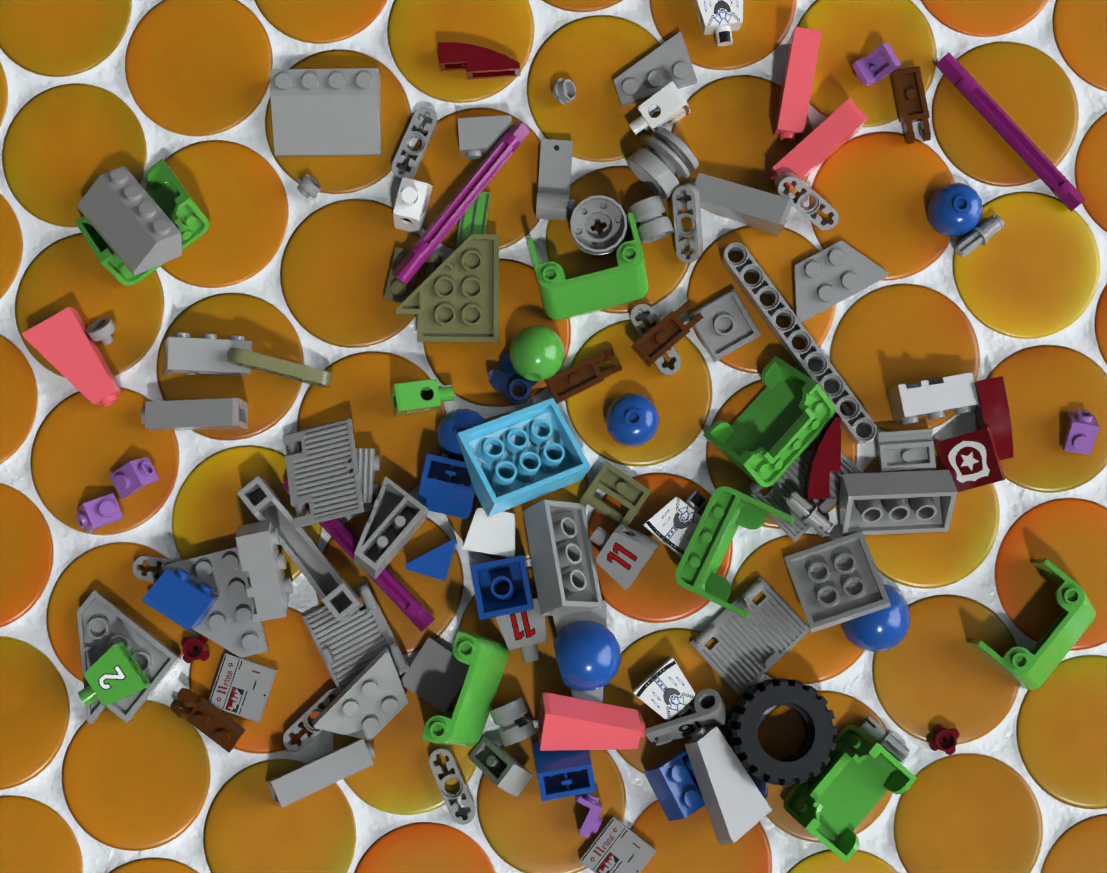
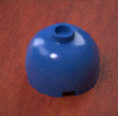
[927,182,983,237]
[605,393,659,447]
[437,409,486,462]

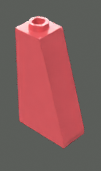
[774,27,822,142]
[769,98,868,190]
[22,307,123,407]
[537,693,645,751]

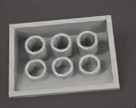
[270,68,381,157]

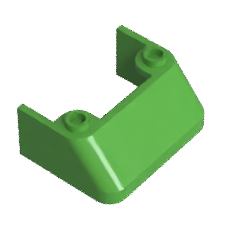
[527,212,649,321]
[675,486,795,620]
[967,559,1096,690]

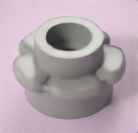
[552,78,576,105]
[297,174,322,199]

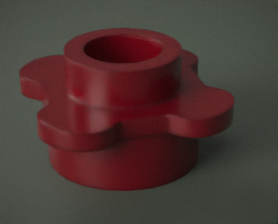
[181,634,210,663]
[929,724,959,755]

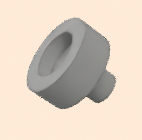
[86,317,116,345]

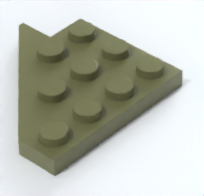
[394,234,499,343]

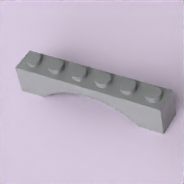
[237,476,364,622]

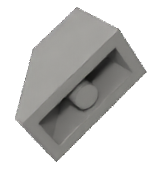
[458,115,512,160]
[468,736,533,797]

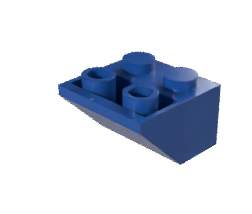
[418,454,476,520]
[532,741,597,801]
[644,749,705,821]

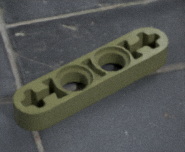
[227,348,333,388]

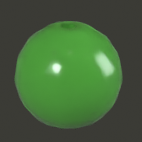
[509,325,565,381]

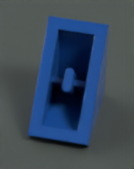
[405,539,457,581]

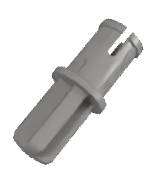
[954,214,1005,257]
[785,491,834,537]
[858,715,910,762]

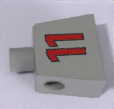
[590,524,660,591]
[495,598,546,663]

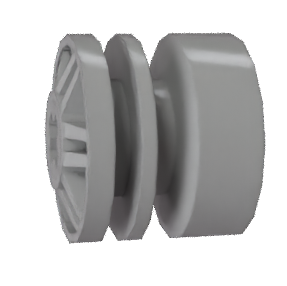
[627,127,699,200]
[570,195,627,257]

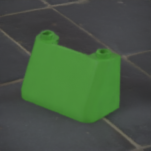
[75,159,210,286]
[703,356,835,487]
[420,628,509,747]
[783,725,917,863]

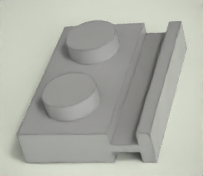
[876,429,936,472]

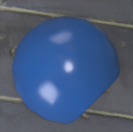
[841,583,911,652]
[553,620,621,691]

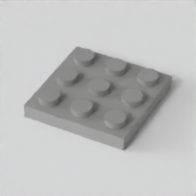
[784,531,891,633]

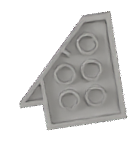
[162,547,269,658]
[77,590,181,724]

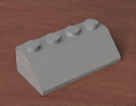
[78,166,182,276]
[839,470,958,536]
[523,500,603,616]

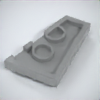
[613,31,697,107]

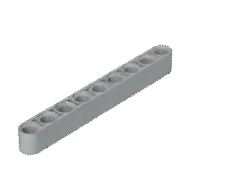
[721,243,877,444]

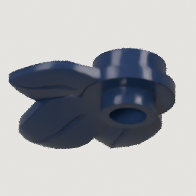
[488,351,538,404]

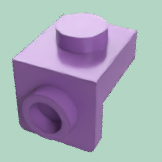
[852,42,901,86]
[1062,410,1100,455]
[109,457,159,499]
[76,493,124,534]
[575,793,603,838]

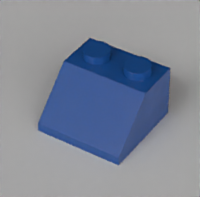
[470,555,534,620]
[141,567,218,631]

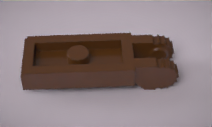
[891,66,931,144]
[631,300,704,367]
[544,349,622,404]
[170,688,245,753]

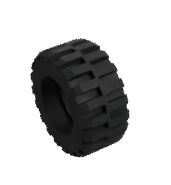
[726,678,837,786]

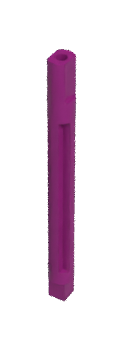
[935,52,1085,211]
[392,121,530,285]
[283,478,435,632]

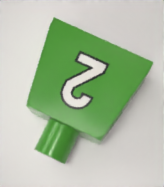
[390,379,455,417]
[78,642,151,706]

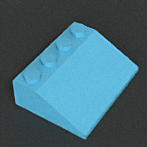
[456,398,590,517]

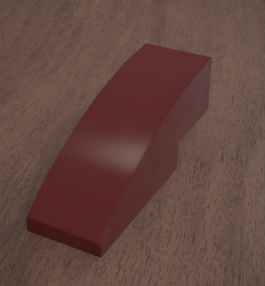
[438,42,521,80]
[974,376,1014,460]
[804,417,841,500]

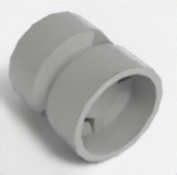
[629,195,674,244]
[489,696,537,747]

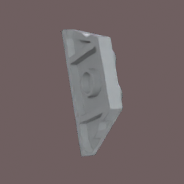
[793,240,889,323]
[312,647,409,741]

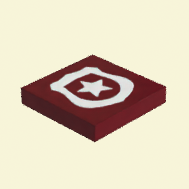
[936,427,1005,492]

